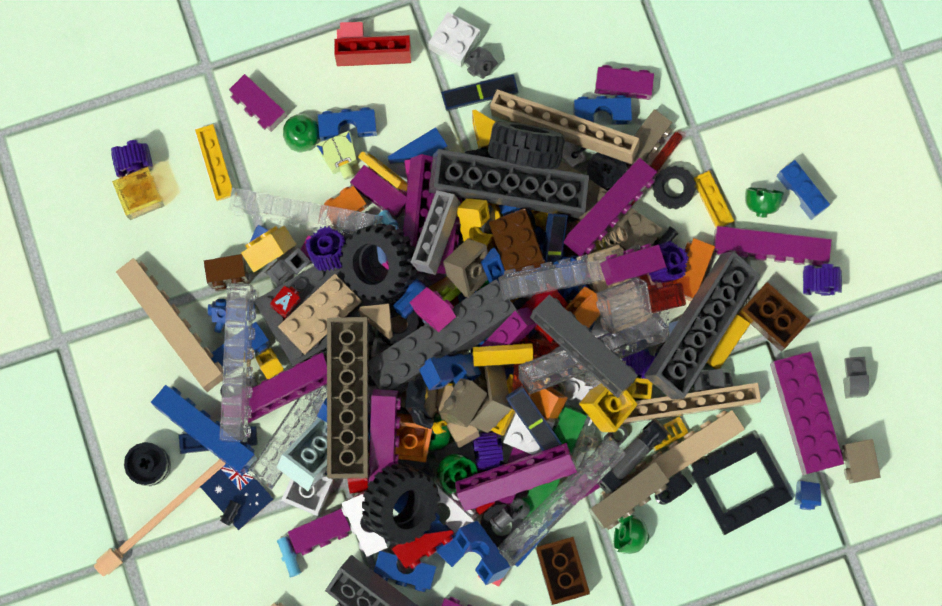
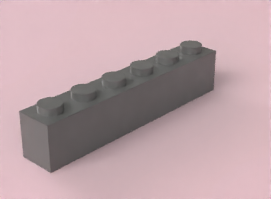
[530,295,638,398]

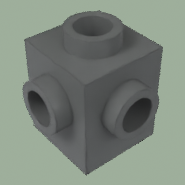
[464,46,498,79]

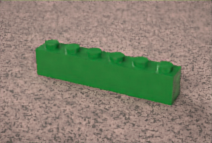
[520,404,587,523]

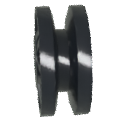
[586,152,627,191]

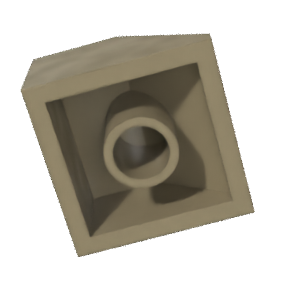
[444,238,488,298]
[440,378,487,427]
[840,439,881,484]

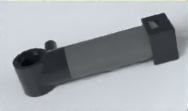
[593,418,669,494]

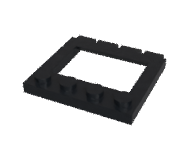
[690,433,793,536]

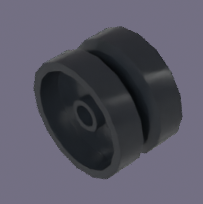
[124,442,171,487]

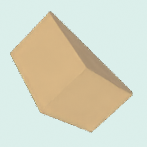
[359,304,393,339]

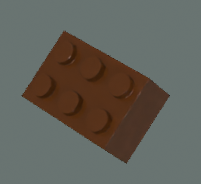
[489,208,547,281]
[738,282,811,352]
[535,536,590,605]

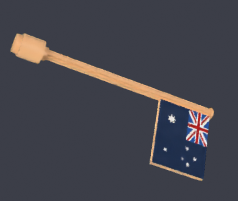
[93,459,274,577]

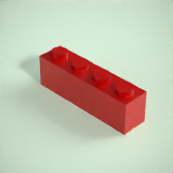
[334,35,411,67]

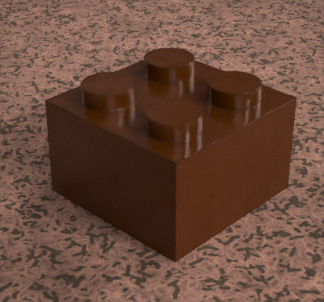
[203,254,250,291]

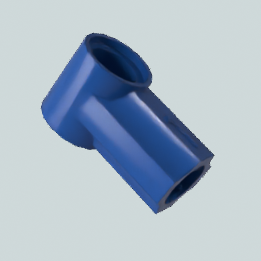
[393,279,428,319]

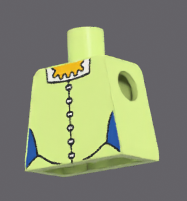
[316,131,358,180]

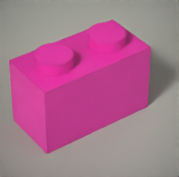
[409,287,456,332]

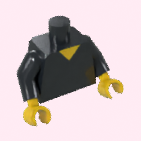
[405,374,453,434]

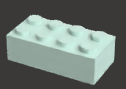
[277,418,327,491]

